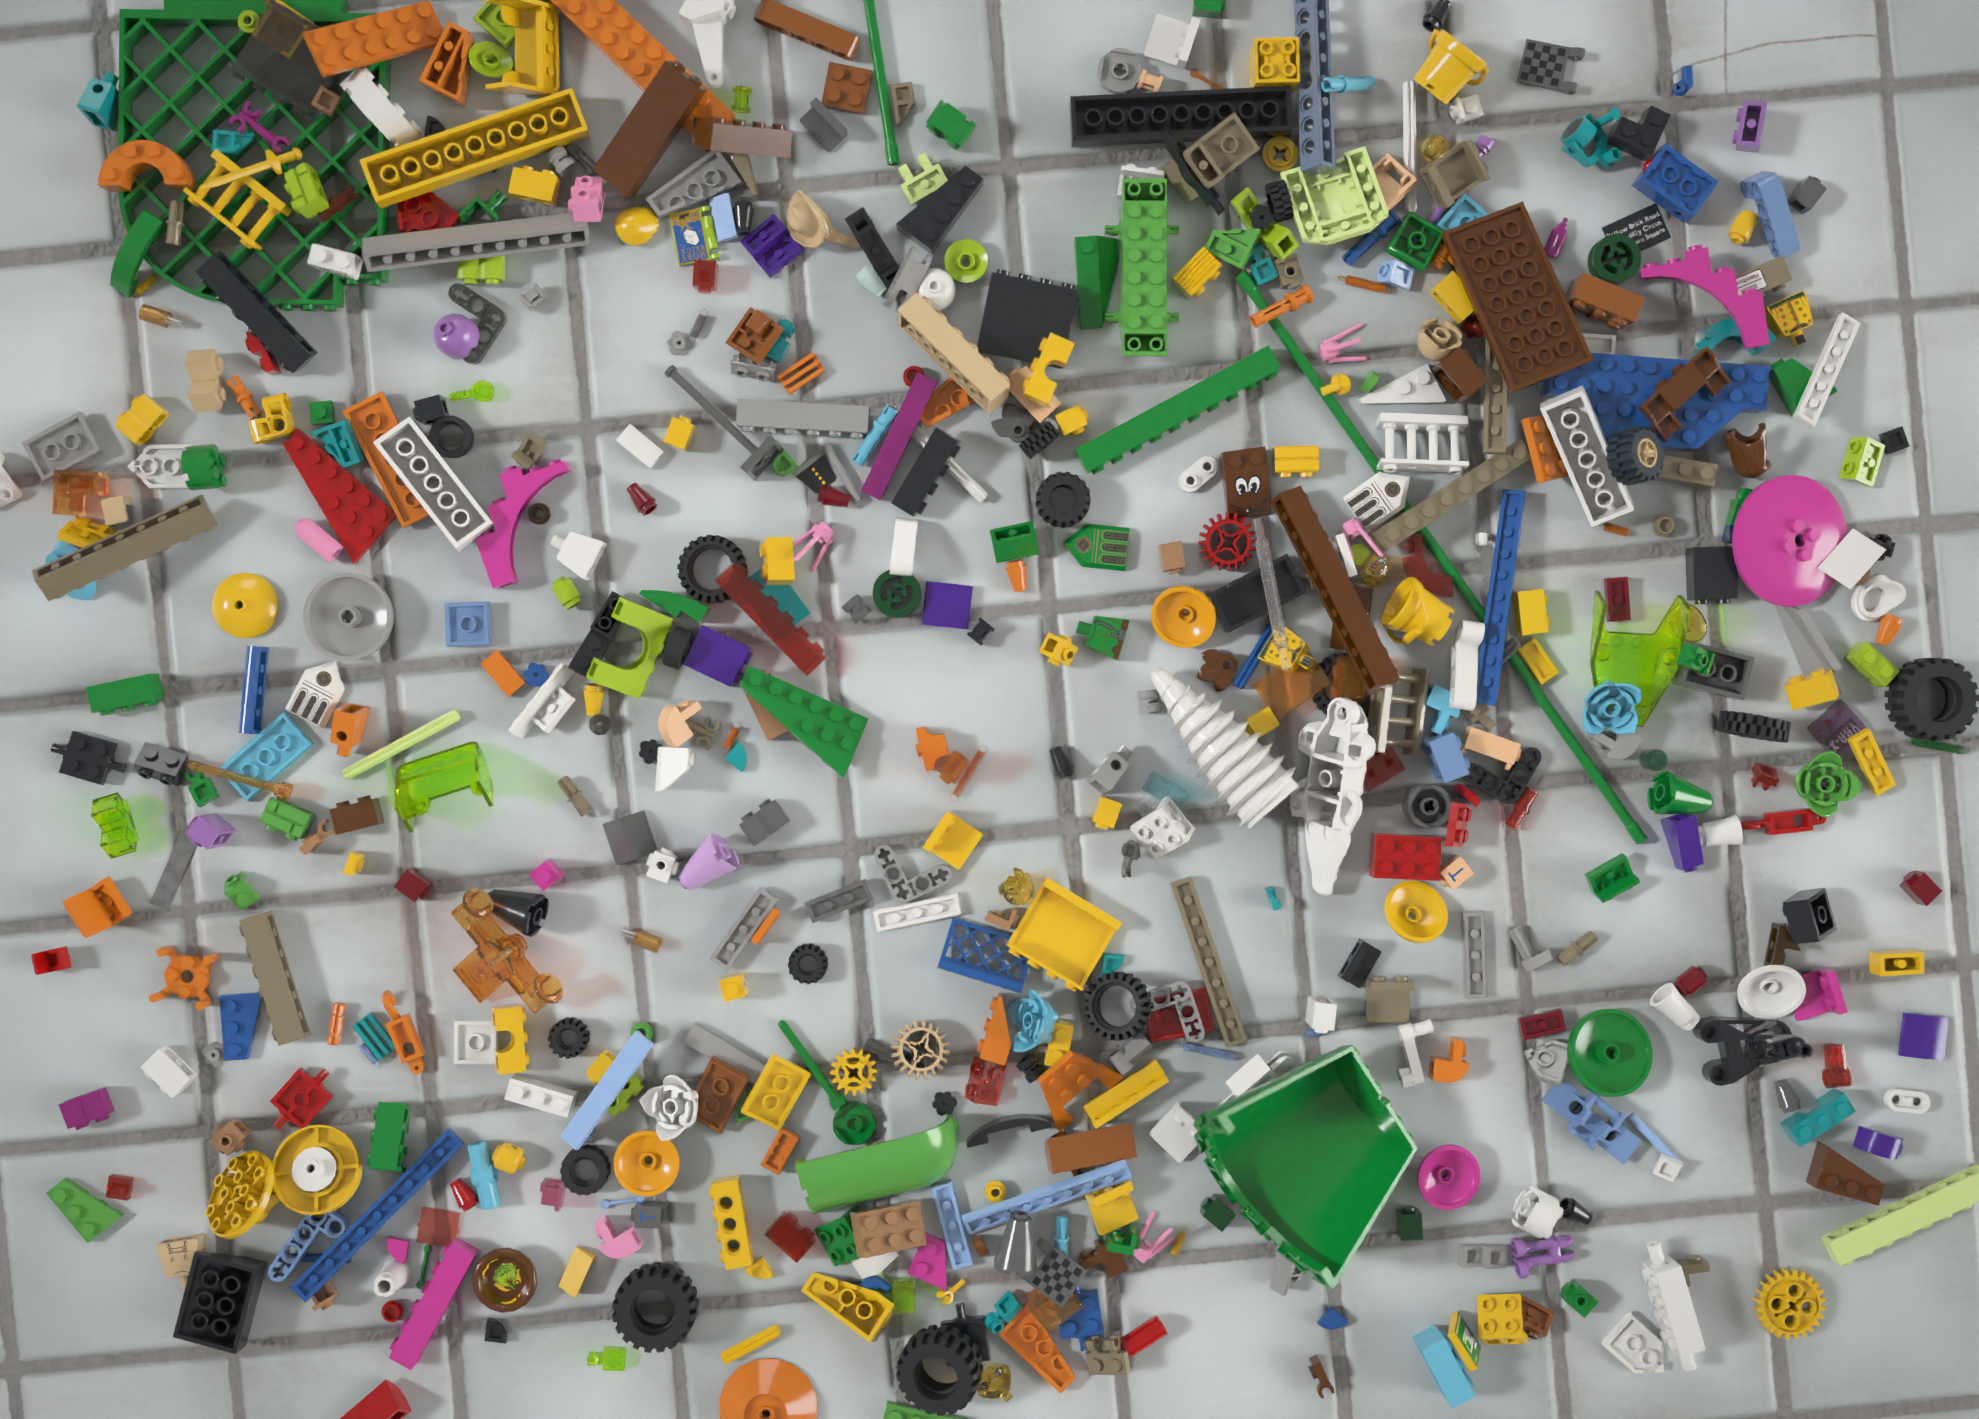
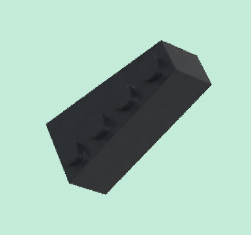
[896,165,983,255]

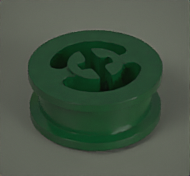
[1587,234,1641,285]
[873,570,922,618]

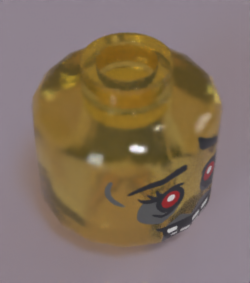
[1359,553,1391,587]

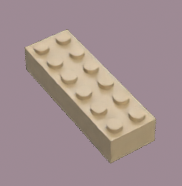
[897,292,1010,415]

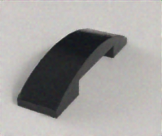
[844,207,900,289]
[966,1114,1052,1148]

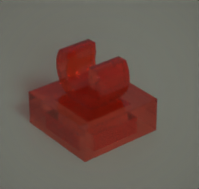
[1751,762,1779,791]
[105,1174,134,1201]

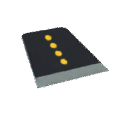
[792,449,836,494]

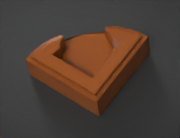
[973,1234,990,1258]

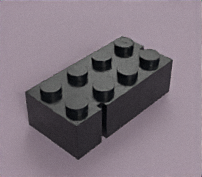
[1206,554,1307,633]

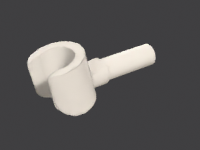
[1475,532,1495,548]

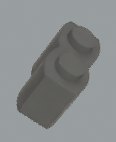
[739,799,791,846]

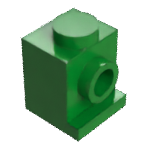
[1676,643,1716,675]

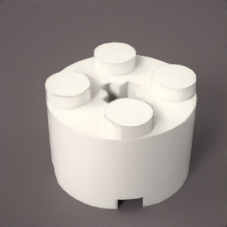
[1512,1186,1563,1239]

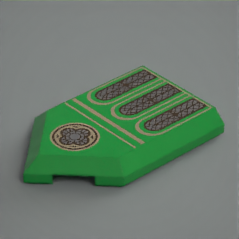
[1063,524,1130,571]

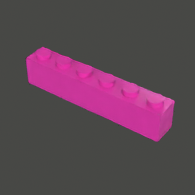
[389,1238,480,1370]

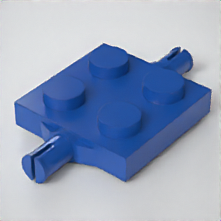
[1055,1284,1104,1352]

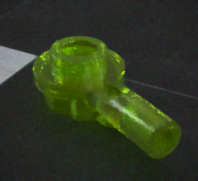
[450,380,494,402]

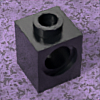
[413,394,450,425]

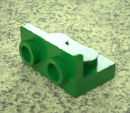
[1104,1223,1140,1256]

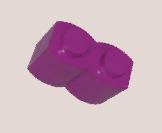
[58,1087,115,1130]

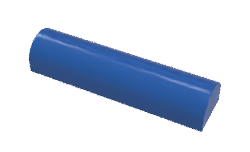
[238,645,269,734]

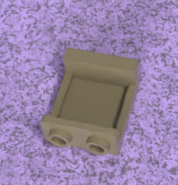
[1419,140,1490,208]

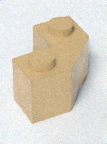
[184,348,226,413]

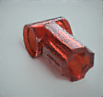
[1822,1044,1852,1088]

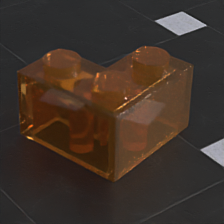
[52,470,110,517]

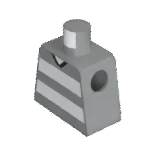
[1086,745,1132,795]

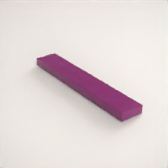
[861,372,938,501]

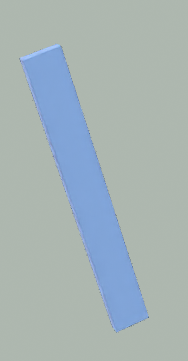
[961,1159,1133,1235]

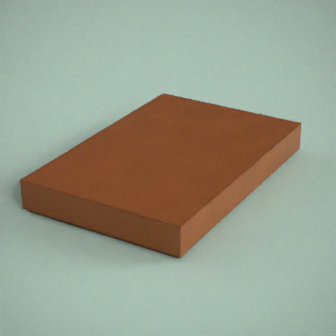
[695,1056,751,1134]

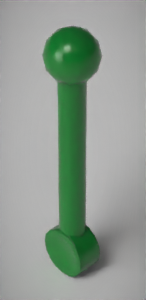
[416,1244,432,1289]

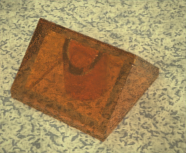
[1025,1288,1084,1333]

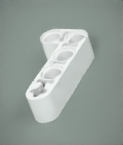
[1449,620,1485,711]

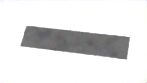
[150,825,196,911]

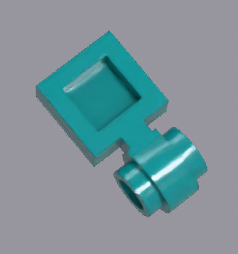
[1248,242,1278,287]
[766,318,796,363]
[985,1290,1024,1334]

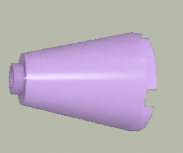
[678,833,740,890]

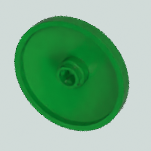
[1567,1009,1653,1097]

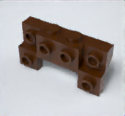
[1637,346,1731,442]

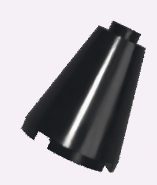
[484,889,549,937]

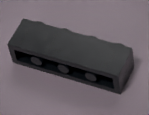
[891,427,961,517]

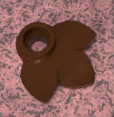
[1197,649,1238,692]

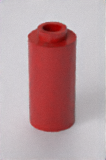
[1120,1315,1168,1357]

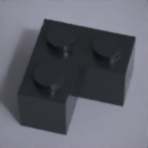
[1607,105,1671,161]

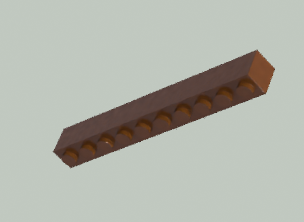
[1271,486,1400,695]

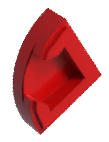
[1453,783,1481,807]

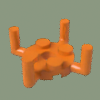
[149,945,220,1010]

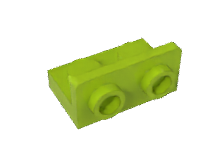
[1839,437,1885,487]

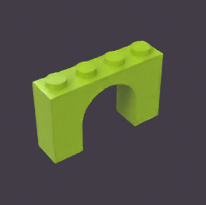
[586,597,673,699]

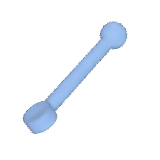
[601,1196,646,1209]

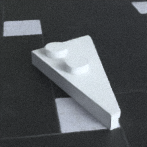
[1358,364,1446,405]

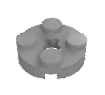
[1098,48,1142,94]

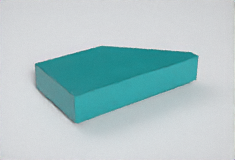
[212,130,257,155]

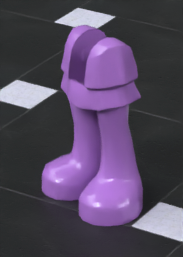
[1510,1235,1575,1279]

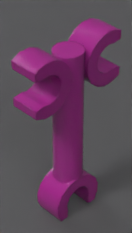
[228,101,290,155]

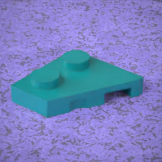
[311,419,365,468]

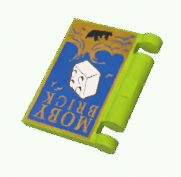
[669,206,720,266]

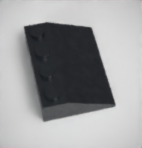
[173,1251,267,1354]

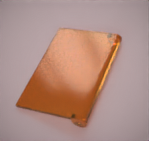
[1253,651,1332,721]

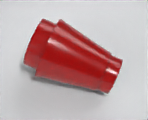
[450,1178,479,1212]

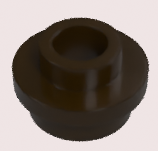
[528,503,551,525]

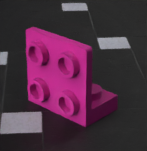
[1793,967,1848,1021]

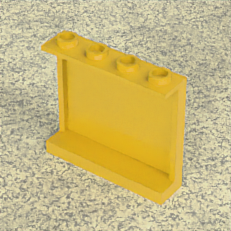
[1006,878,1122,992]

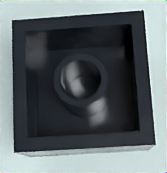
[1782,888,1837,944]

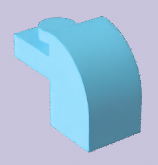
[1426,684,1460,735]

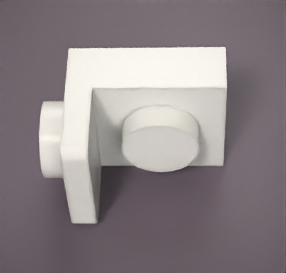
[1450,94,1484,125]

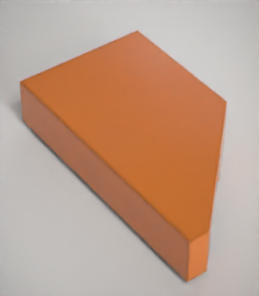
[750,908,781,945]

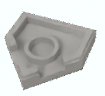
[1524,1039,1569,1087]

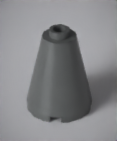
[994,1211,1037,1276]

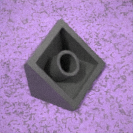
[603,810,658,865]

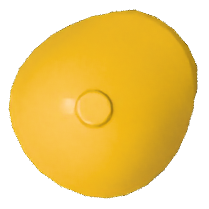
[615,207,659,246]

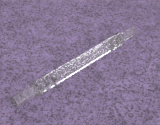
[1253,518,1291,671]

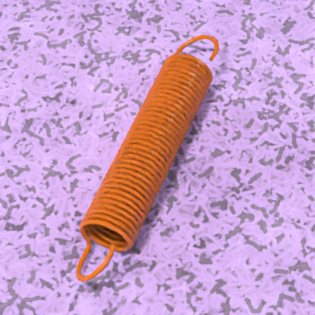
[1338,275,1392,294]

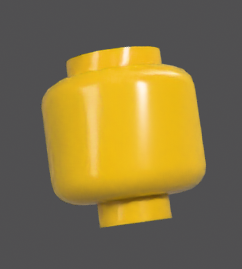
[492,1142,526,1174]

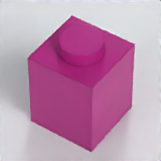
[529,859,564,891]

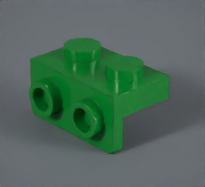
[1585,853,1640,903]

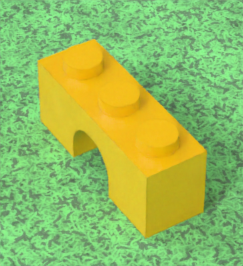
[1021,332,1075,408]
[491,1004,529,1075]

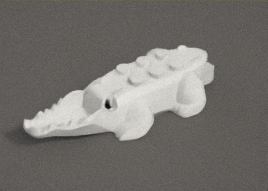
[1289,697,1376,896]

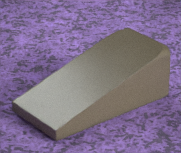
[730,154,760,200]

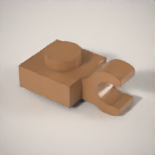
[299,819,335,855]

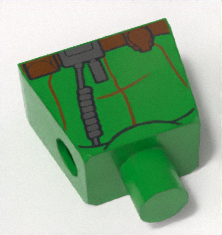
[1075,616,1130,661]

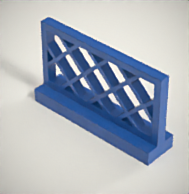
[937,917,1029,993]

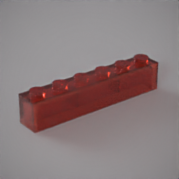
[714,562,826,676]

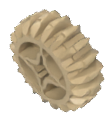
[891,1020,950,1080]

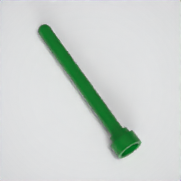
[778,1020,848,1111]

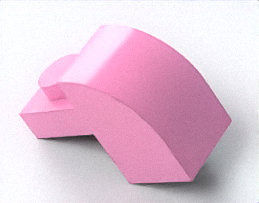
[595,1215,643,1259]

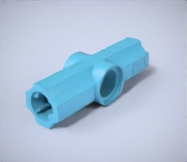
[467,1141,501,1210]

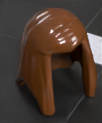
[1724,423,1771,479]

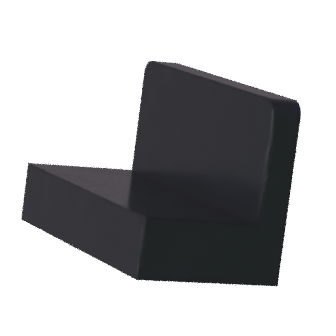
[1337,938,1381,988]

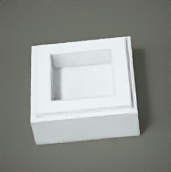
[1653,1153,1683,1183]

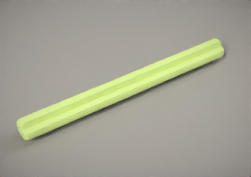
[342,710,461,780]

